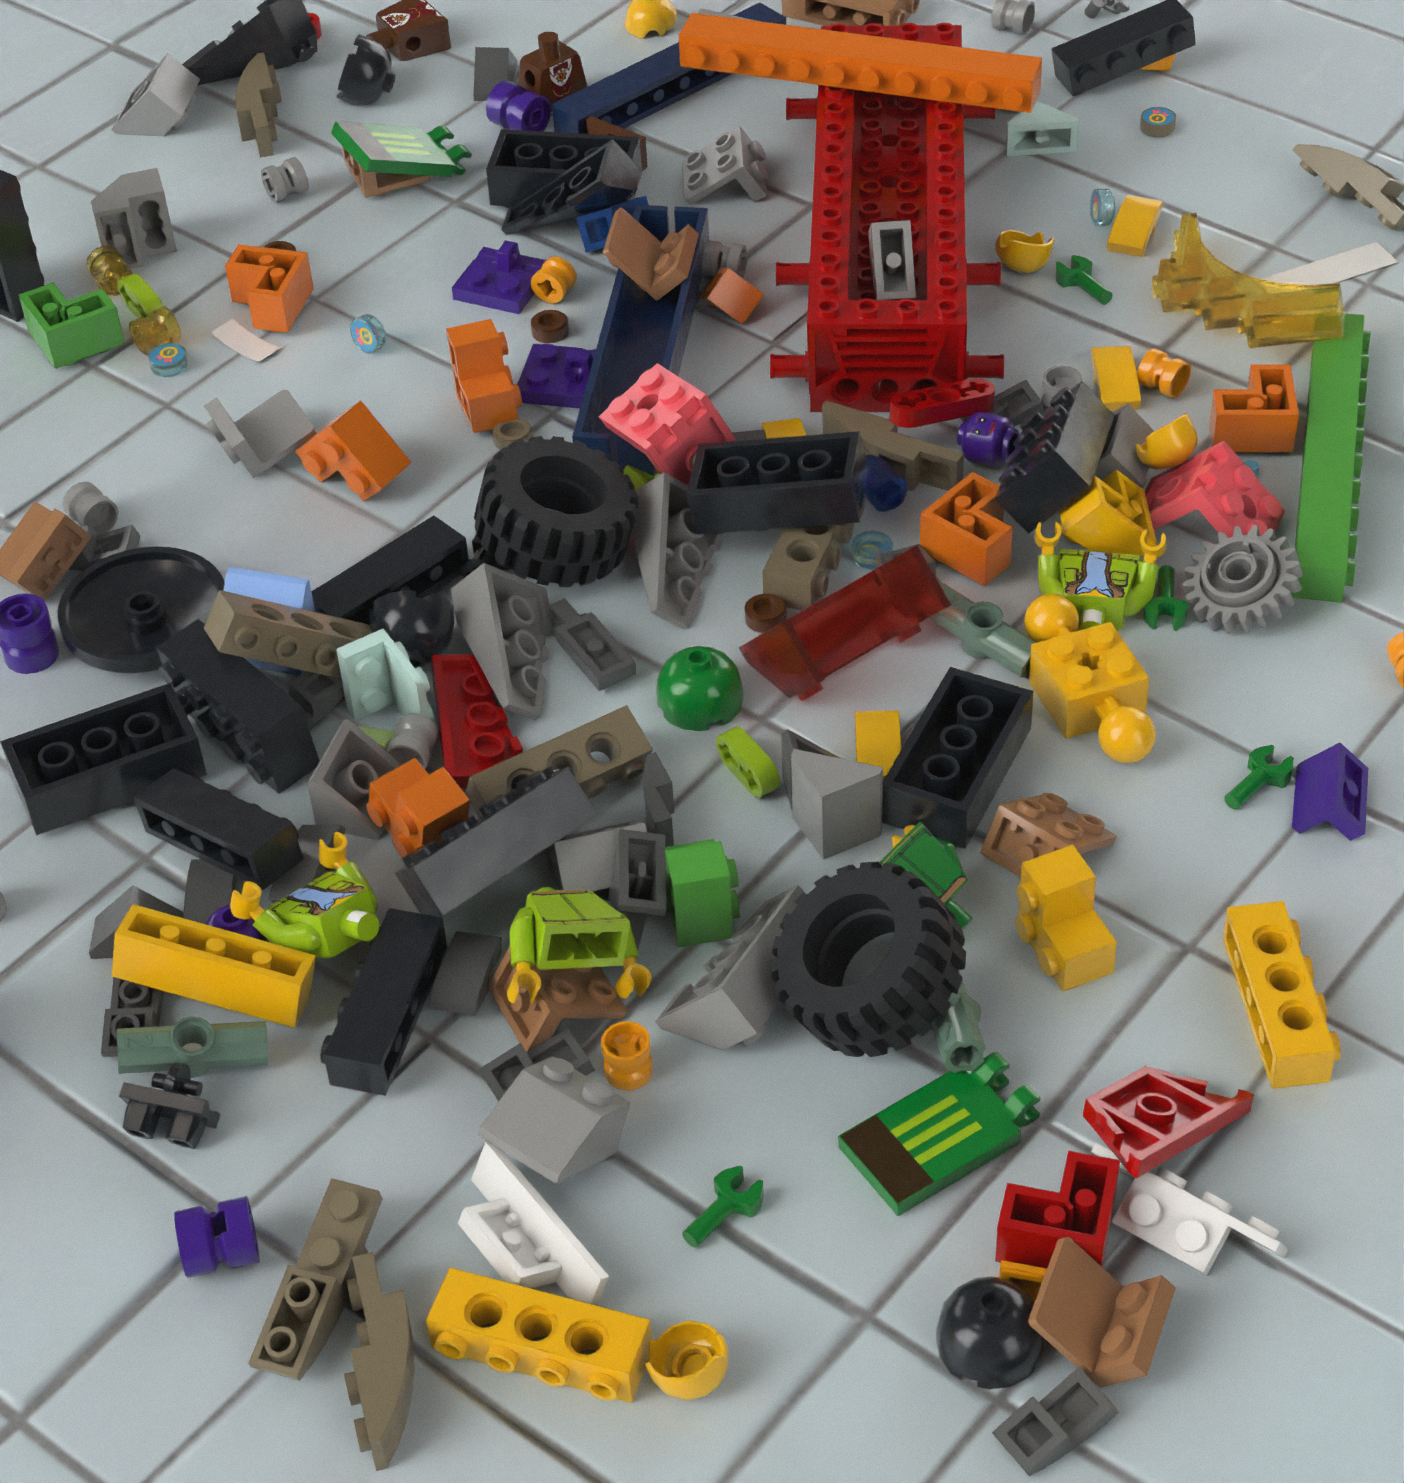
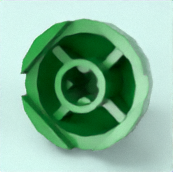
[656,646,743,731]

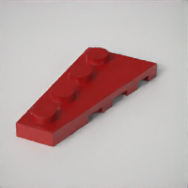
[431,654,523,789]

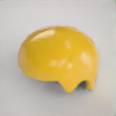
[624,0,677,39]
[995,230,1055,273]
[1135,413,1198,470]
[645,1320,728,1401]

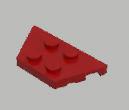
[1083,1066,1254,1178]

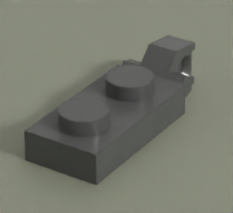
[550,598,636,691]

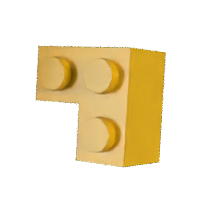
[1059,469,1157,557]
[1015,844,1117,992]

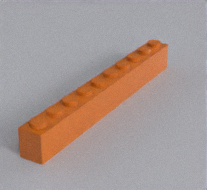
[679,13,1042,113]

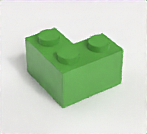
[19,282,125,369]
[665,839,740,948]

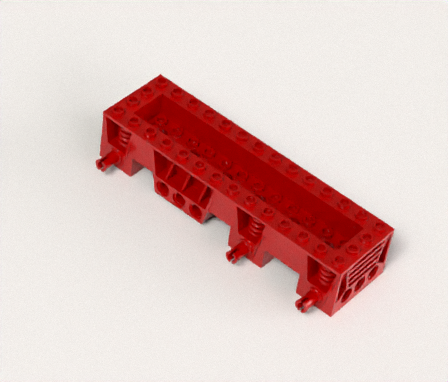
[770,23,1004,412]

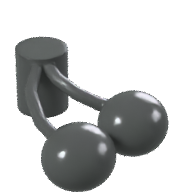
[1084,0,1129,19]

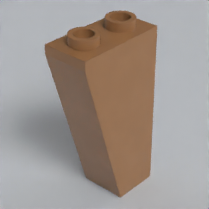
[782,0,920,26]

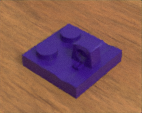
[452,240,546,314]
[517,344,596,409]

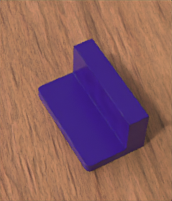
[1292,742,1369,841]

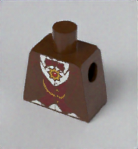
[366,0,451,61]
[519,32,588,116]

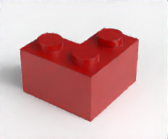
[995,1151,1120,1269]

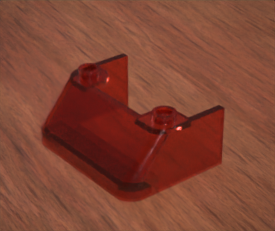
[739,545,951,702]

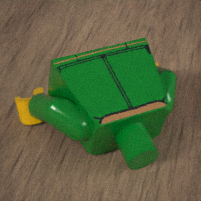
[880,822,973,930]

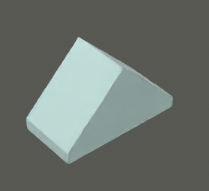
[1006,101,1078,156]

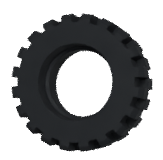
[474,436,639,587]
[771,861,966,1057]

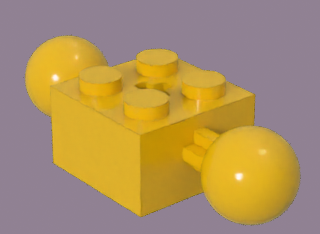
[1024,594,1156,763]

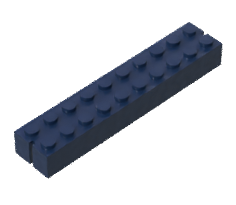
[572,205,709,476]

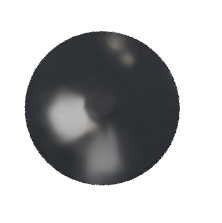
[57,546,225,673]

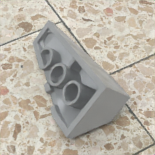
[632,472,724,629]
[451,563,553,720]
[655,885,804,1050]

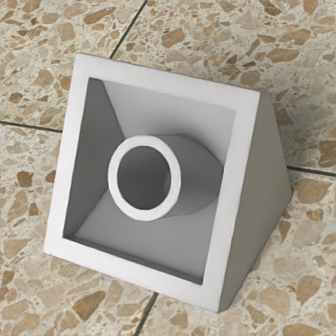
[307,718,402,840]
[791,749,883,859]

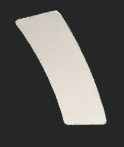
[212,319,280,362]

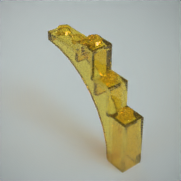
[1152,213,1345,348]

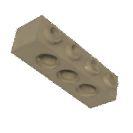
[762,494,866,613]
[204,590,372,679]
[465,705,653,818]

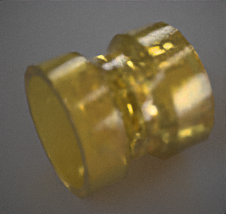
[86,246,133,296]
[129,306,181,356]

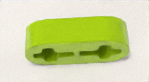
[117,273,167,328]
[715,726,781,798]

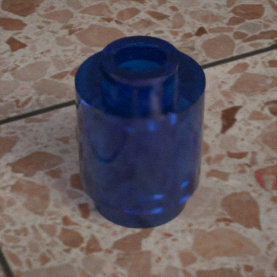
[864,455,908,512]

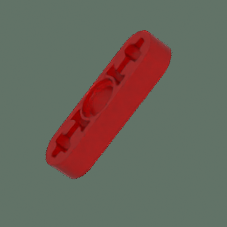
[889,378,995,428]

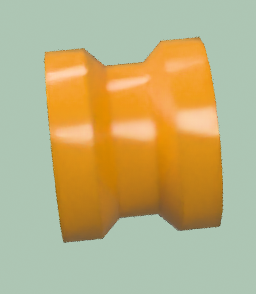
[531,256,577,304]

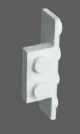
[458,1141,609,1306]
[1091,1143,1288,1275]

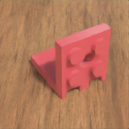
[599,363,737,486]
[1144,441,1285,538]

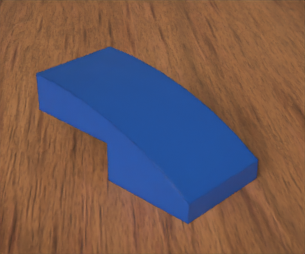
[576,195,649,253]

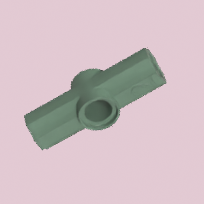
[920,582,1037,679]
[931,971,986,1073]
[117,1016,268,1078]

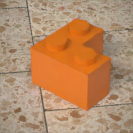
[225,244,314,333]
[446,319,522,433]
[1209,364,1299,453]
[295,400,412,501]
[920,472,1013,586]
[367,758,470,858]

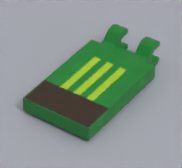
[331,121,472,177]
[838,1052,1041,1216]

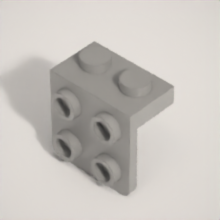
[682,126,768,204]
[204,390,317,478]

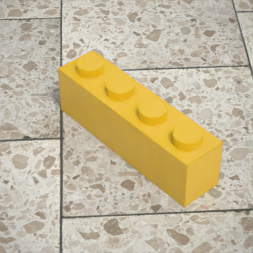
[112,904,316,1028]

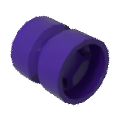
[486,80,551,132]
[0,593,59,674]
[174,1196,260,1278]

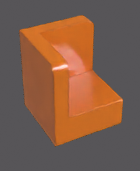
[700,268,764,324]

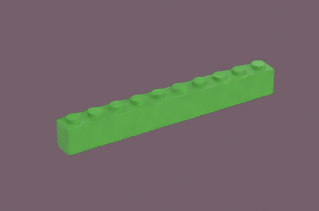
[1291,311,1371,603]

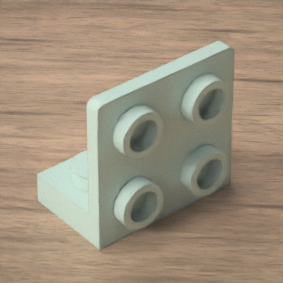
[336,629,435,722]

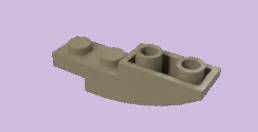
[235,52,282,158]
[1293,144,1404,230]
[822,401,964,492]
[248,1178,383,1381]
[344,1252,415,1471]

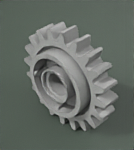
[1182,525,1303,634]

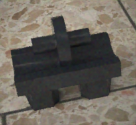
[119,1062,220,1149]

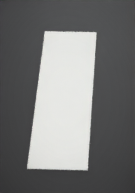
[1253,242,1398,302]

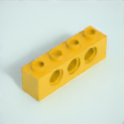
[1223,901,1341,1089]
[426,1267,652,1403]

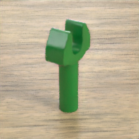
[1055,255,1113,305]
[1144,565,1188,631]
[1224,745,1294,809]
[682,1166,764,1248]

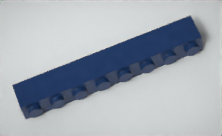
[552,2,786,134]

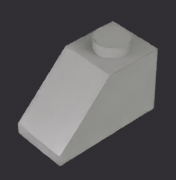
[868,220,916,300]

